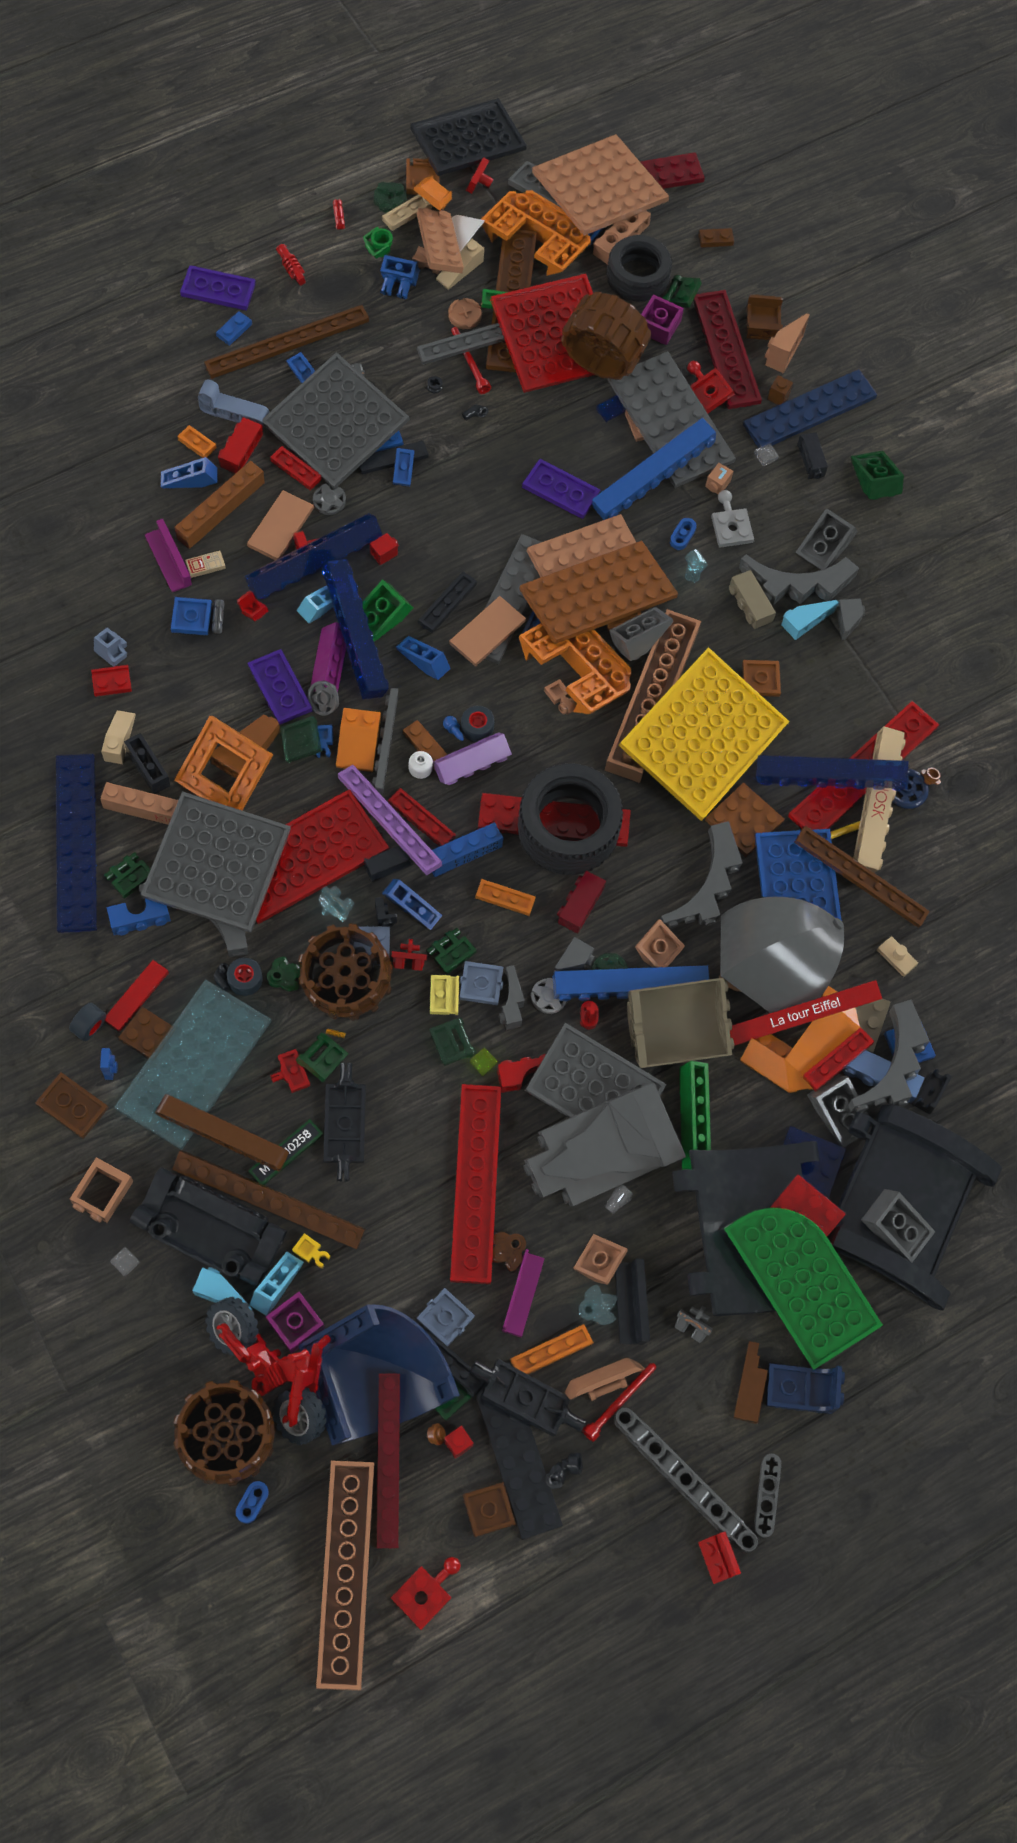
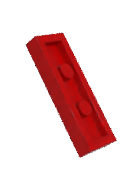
[270,446,322,490]

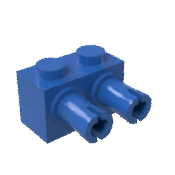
[380,255,420,299]

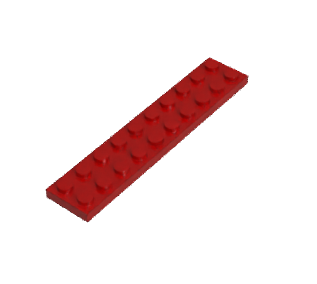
[788,701,939,830]
[450,1084,501,1284]

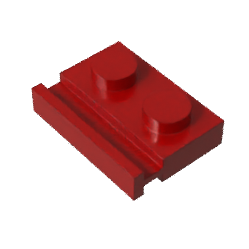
[91,665,132,697]
[698,1531,741,1584]

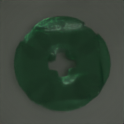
[374,182,407,213]

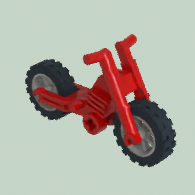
[205,1297,331,1445]

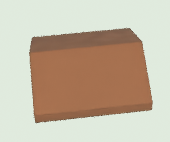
[635,919,685,968]
[574,1234,628,1285]

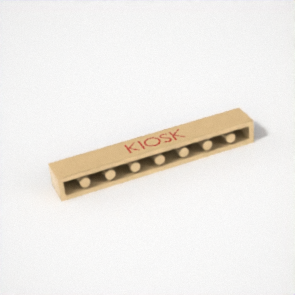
[853,727,905,873]

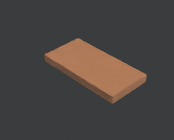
[247,490,314,562]
[449,596,526,667]

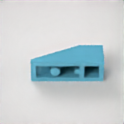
[297,579,351,623]
[781,600,838,640]
[250,1252,304,1316]
[193,1267,252,1310]

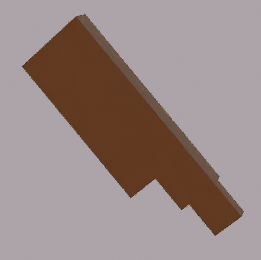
[734,1341,768,1424]

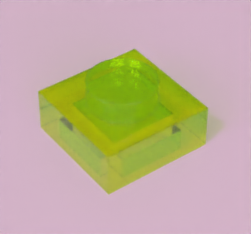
[470,1047,498,1076]

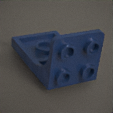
[766,1364,845,1414]

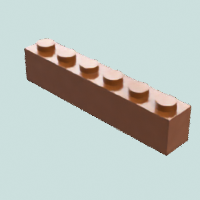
[175,461,265,549]

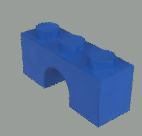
[106,899,171,935]

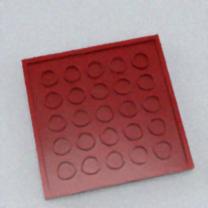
[490,274,595,393]

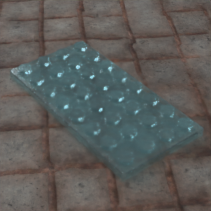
[115,980,271,1150]

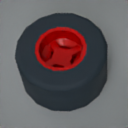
[461,706,495,742]
[227,958,263,996]
[69,1003,106,1041]

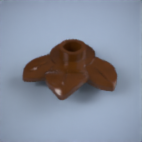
[492,1232,526,1272]

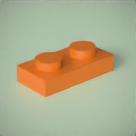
[178,425,216,458]

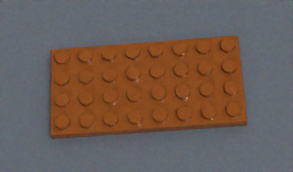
[519,541,678,644]

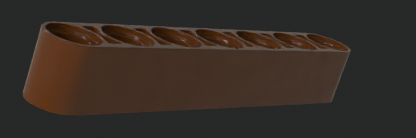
[155,1094,289,1171]

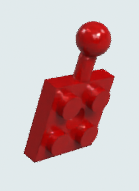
[687,361,735,414]
[391,1557,461,1630]

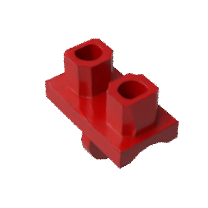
[391,939,427,971]

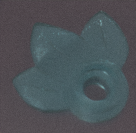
[579,1285,617,1325]

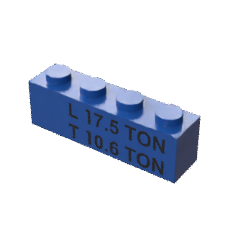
[432,822,503,877]

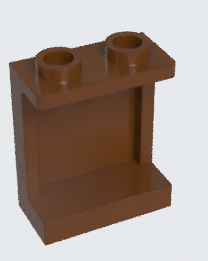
[746,295,783,340]

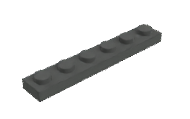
[417,323,505,365]
[372,688,398,796]

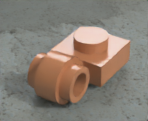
[544,679,576,714]

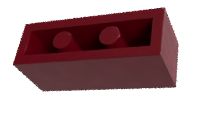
[557,871,606,934]

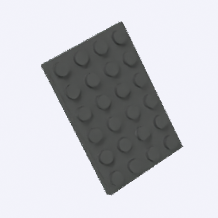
[525,1023,666,1118]

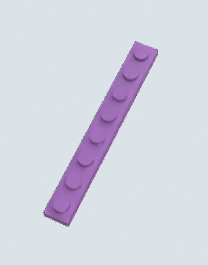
[338,765,442,875]

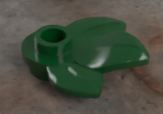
[266,956,301,991]

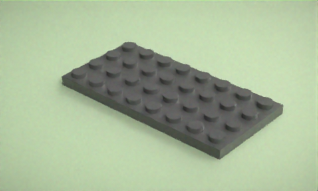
[608,351,736,488]

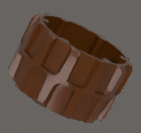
[561,292,651,380]
[298,923,393,1021]
[173,1380,275,1487]

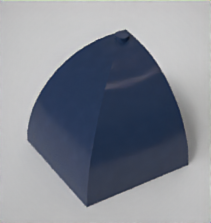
[298,1304,460,1445]

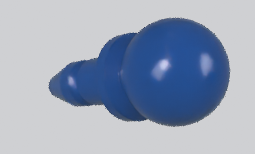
[443,716,464,741]

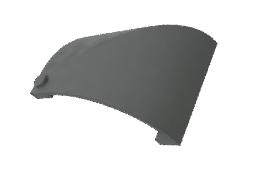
[720,897,844,1013]

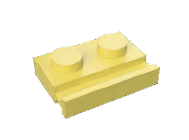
[430,975,459,1015]

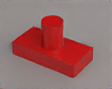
[466,157,494,194]

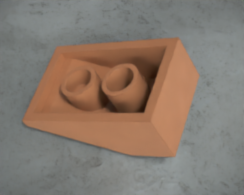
[765,313,809,373]

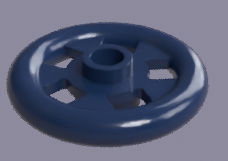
[892,768,929,809]

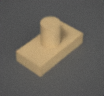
[877,936,918,977]

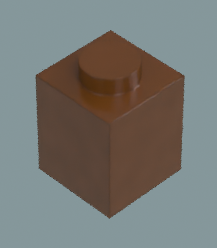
[767,375,793,405]

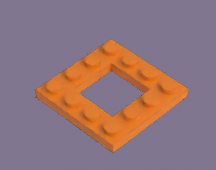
[174,716,273,810]

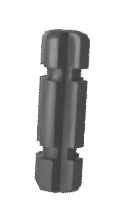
[212,599,224,634]

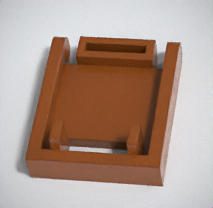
[406,158,439,195]

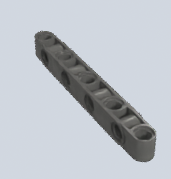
[614,1408,758,1553]

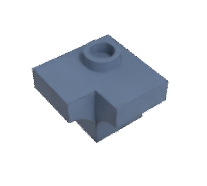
[94,628,127,667]

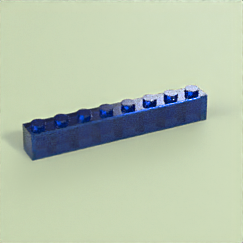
[244,513,383,599]
[322,559,389,699]
[756,755,910,791]

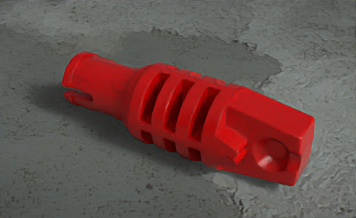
[276,244,306,286]

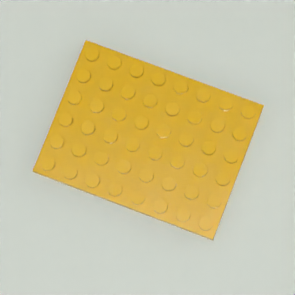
[618,647,789,821]

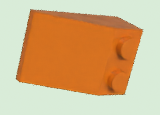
[336,708,381,772]

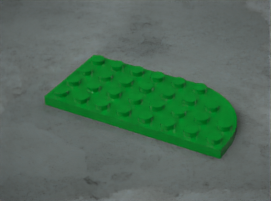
[724,1208,883,1370]

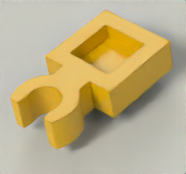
[292,1233,330,1268]

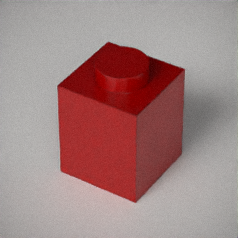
[370,533,399,565]
[444,1426,474,1459]

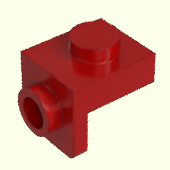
[237,591,269,622]

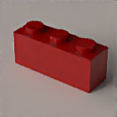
[218,417,263,474]

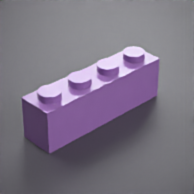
[433,732,512,785]

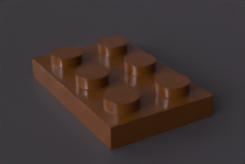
[35,1072,108,1139]

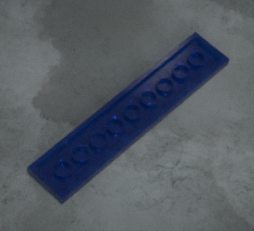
[56,754,97,933]

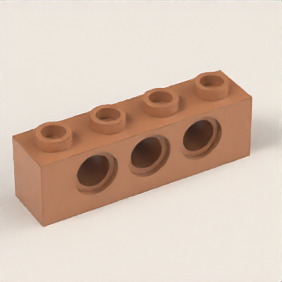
[593,211,651,265]

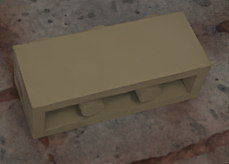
[729,570,776,629]

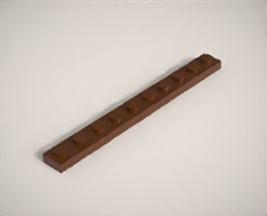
[204,305,369,379]
[172,1150,366,1249]

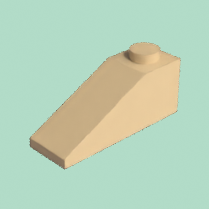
[436,239,484,290]
[101,710,136,764]

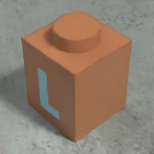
[705,463,733,494]

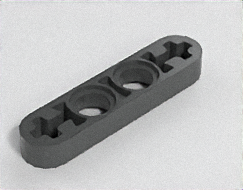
[754,1454,781,1538]

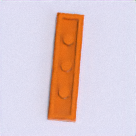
[510,1324,593,1374]

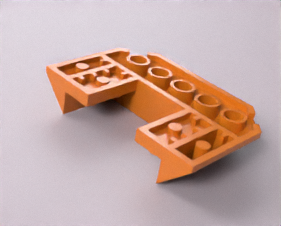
[480,190,591,276]
[519,624,631,714]
[740,986,860,1093]

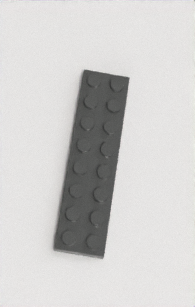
[485,534,542,664]

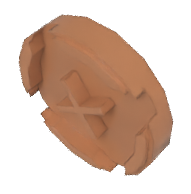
[448,298,482,329]

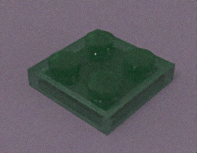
[280,716,322,763]

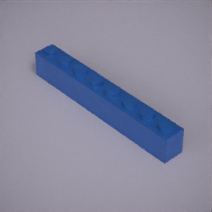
[592,418,716,520]
[552,966,709,1001]

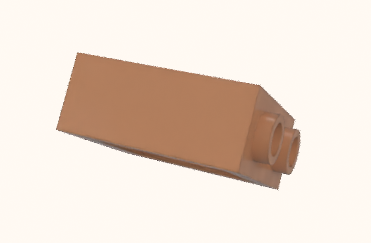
[70,1157,133,1223]

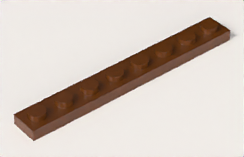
[794,826,930,928]

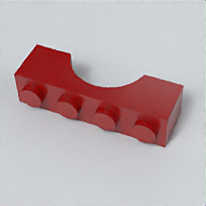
[497,1054,546,1093]

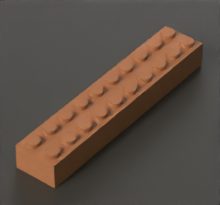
[605,609,701,783]
[316,1461,374,1691]

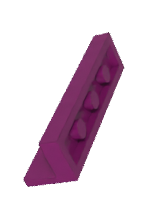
[145,519,192,592]
[310,622,349,692]
[502,1249,545,1338]

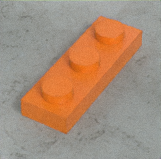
[475,879,536,916]

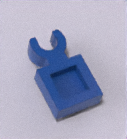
[313,725,333,758]

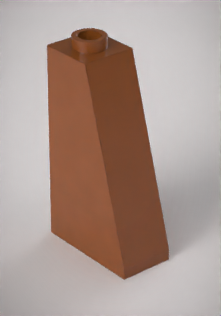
[210,715,280,779]

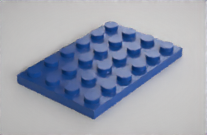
[754,829,842,921]

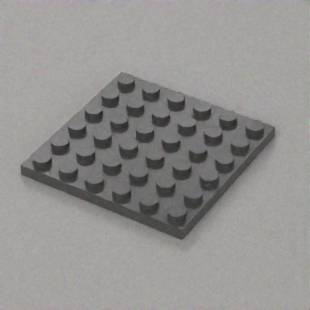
[262,352,410,489]
[141,791,291,933]

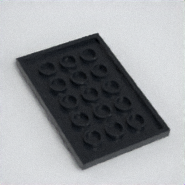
[410,98,527,176]

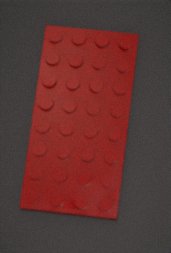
[256,789,389,924]

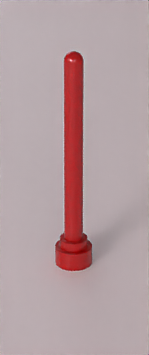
[452,327,491,394]
[582,1363,656,1442]

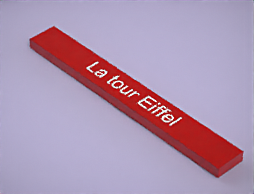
[730,980,882,1045]

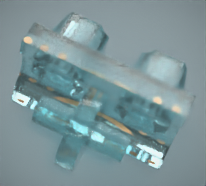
[318,886,354,922]

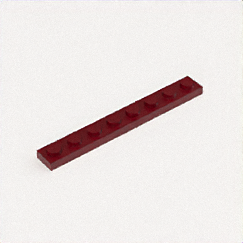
[377,1373,400,1549]

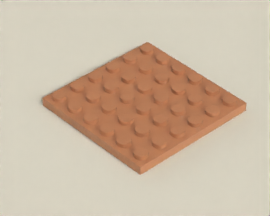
[532,135,669,235]

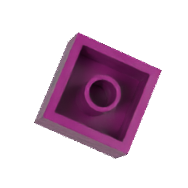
[641,295,684,345]
[266,1292,325,1354]

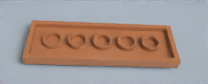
[417,208,464,274]
[527,514,636,578]

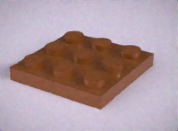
[705,783,784,857]

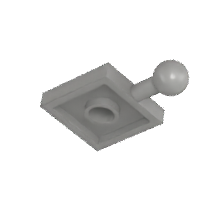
[711,490,754,548]

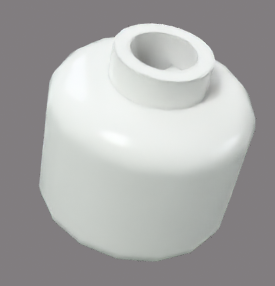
[409,751,433,779]

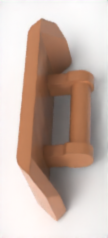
[565,1358,645,1401]

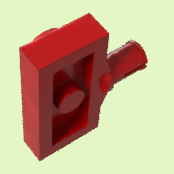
[270,1049,310,1093]

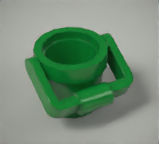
[363,227,393,259]

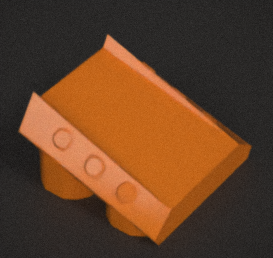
[414,176,452,211]

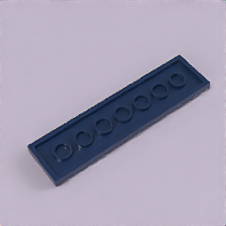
[743,369,877,451]

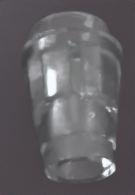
[604,1184,633,1214]

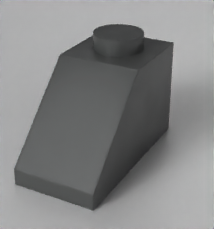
[836,599,865,640]
[554,937,595,972]

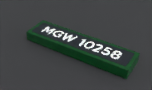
[249,1119,323,1185]

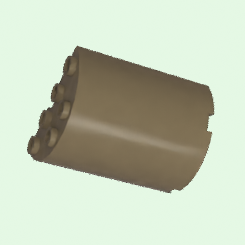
[627,977,734,1068]

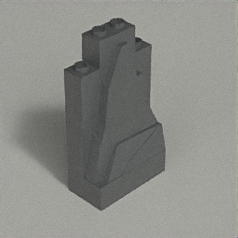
[523,1082,686,1206]

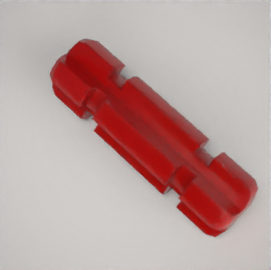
[333,199,345,230]

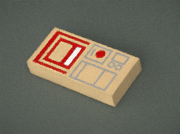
[185,551,226,578]

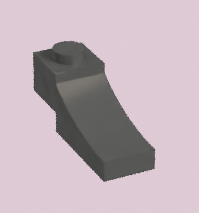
[499,965,525,1030]

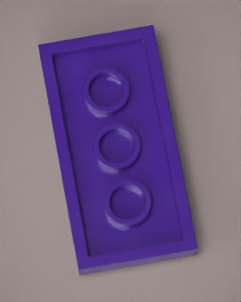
[180,265,256,311]
[522,459,601,519]
[248,649,312,725]

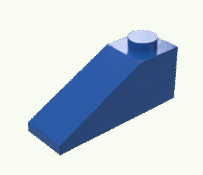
[161,457,217,488]
[396,636,451,680]
[382,879,442,930]

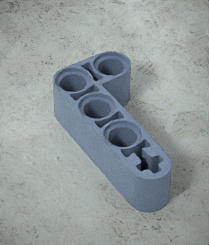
[198,380,270,428]

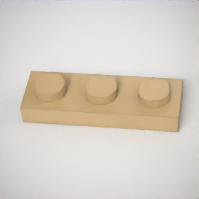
[382,194,432,231]

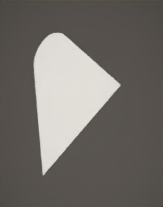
[452,215,485,252]

